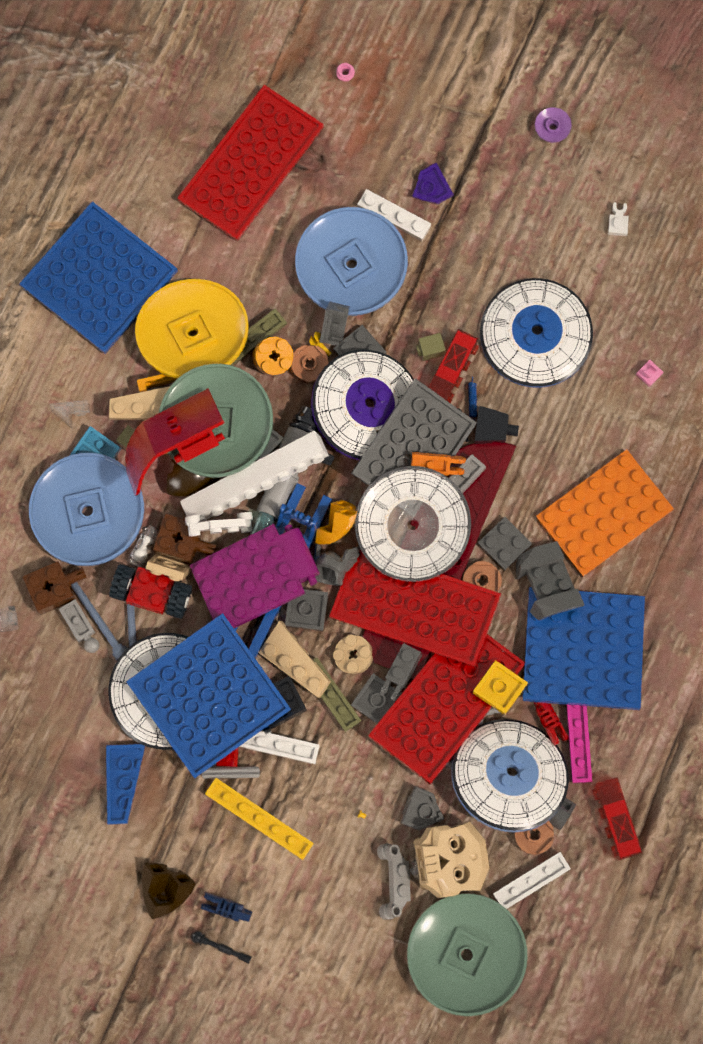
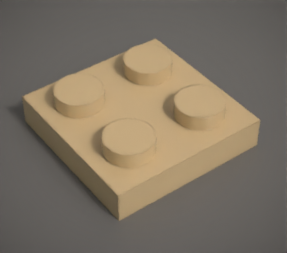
[146,554,191,581]

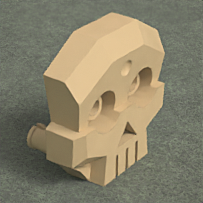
[413,821,489,898]

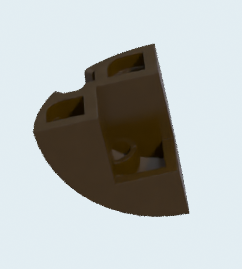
[167,459,220,496]
[142,863,196,919]

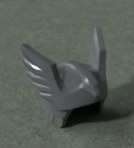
[314,539,361,586]

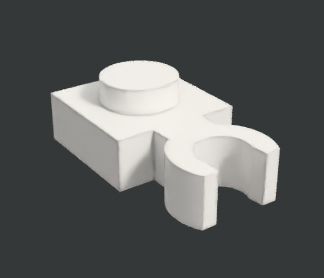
[608,203,629,236]

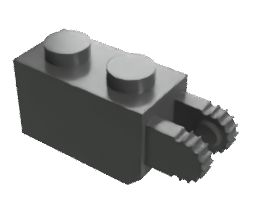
[380,643,422,701]

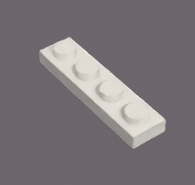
[357,189,431,241]
[239,731,320,764]
[493,852,571,909]

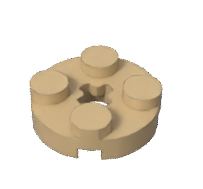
[333,635,373,674]

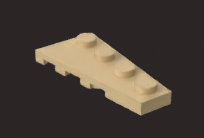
[109,386,170,420]

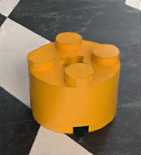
[252,337,293,375]

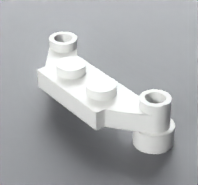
[185,512,253,537]

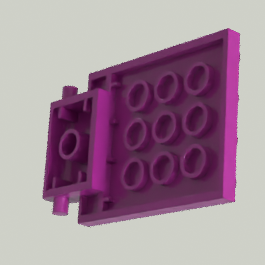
[190,524,320,628]

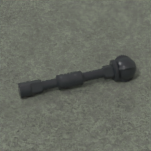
[191,931,252,964]

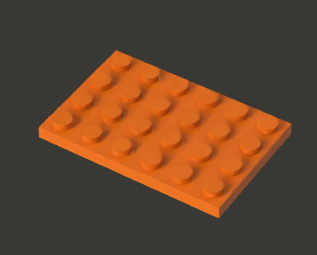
[536,449,674,578]

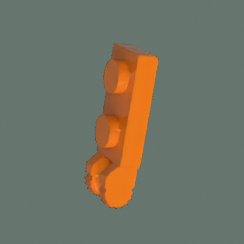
[411,452,466,476]

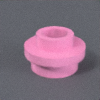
[336,63,355,81]

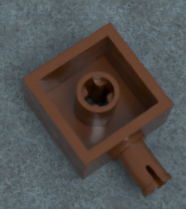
[153,514,217,565]
[23,561,87,615]

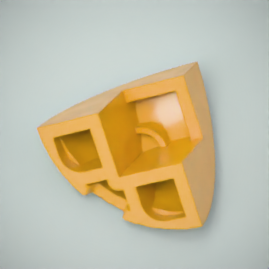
[315,500,357,545]

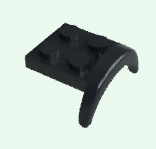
[263,676,307,734]

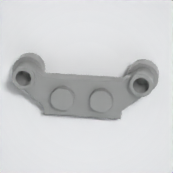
[377,843,411,920]

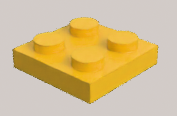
[473,660,528,715]

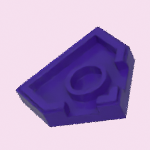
[412,163,454,204]

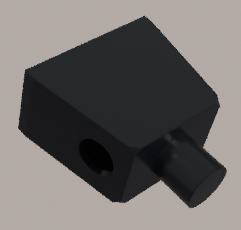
[474,406,519,444]

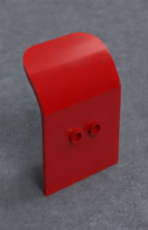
[125,388,225,496]

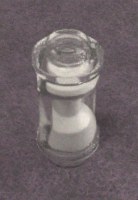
[127,525,158,568]

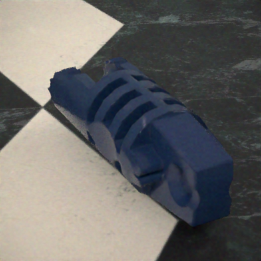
[201,892,253,922]

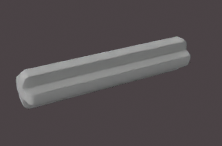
[202,767,260,779]

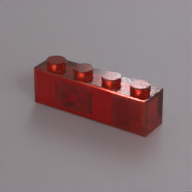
[428,329,480,404]
[591,777,643,861]

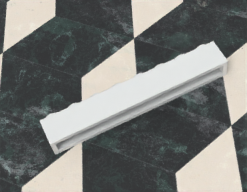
[180,431,329,522]

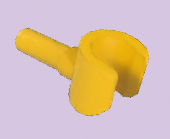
[309,332,332,356]

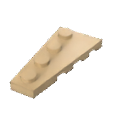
[259,621,331,698]

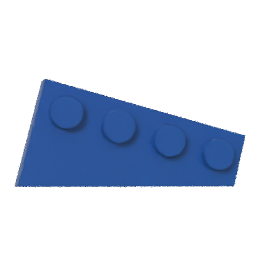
[106,744,146,825]

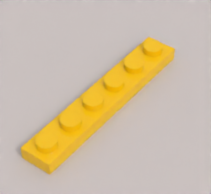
[205,778,314,860]

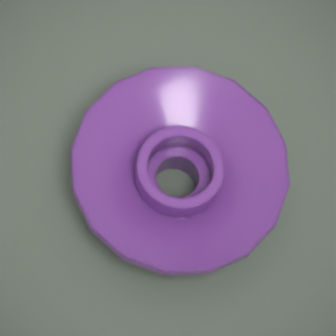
[535,107,572,143]

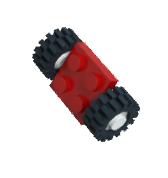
[109,564,192,619]

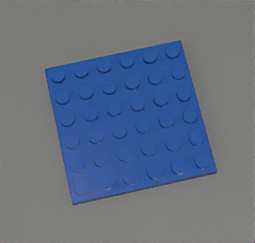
[19,201,178,354]
[522,587,645,710]
[126,613,291,779]

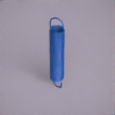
[468,376,477,421]

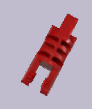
[534,702,569,745]

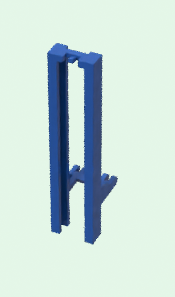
[234,483,332,659]

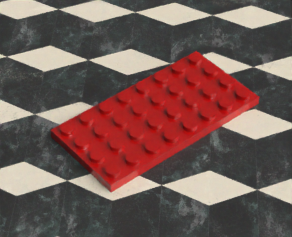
[177,85,324,241]
[329,550,501,667]
[368,634,525,785]

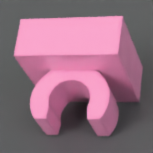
[636,360,663,387]

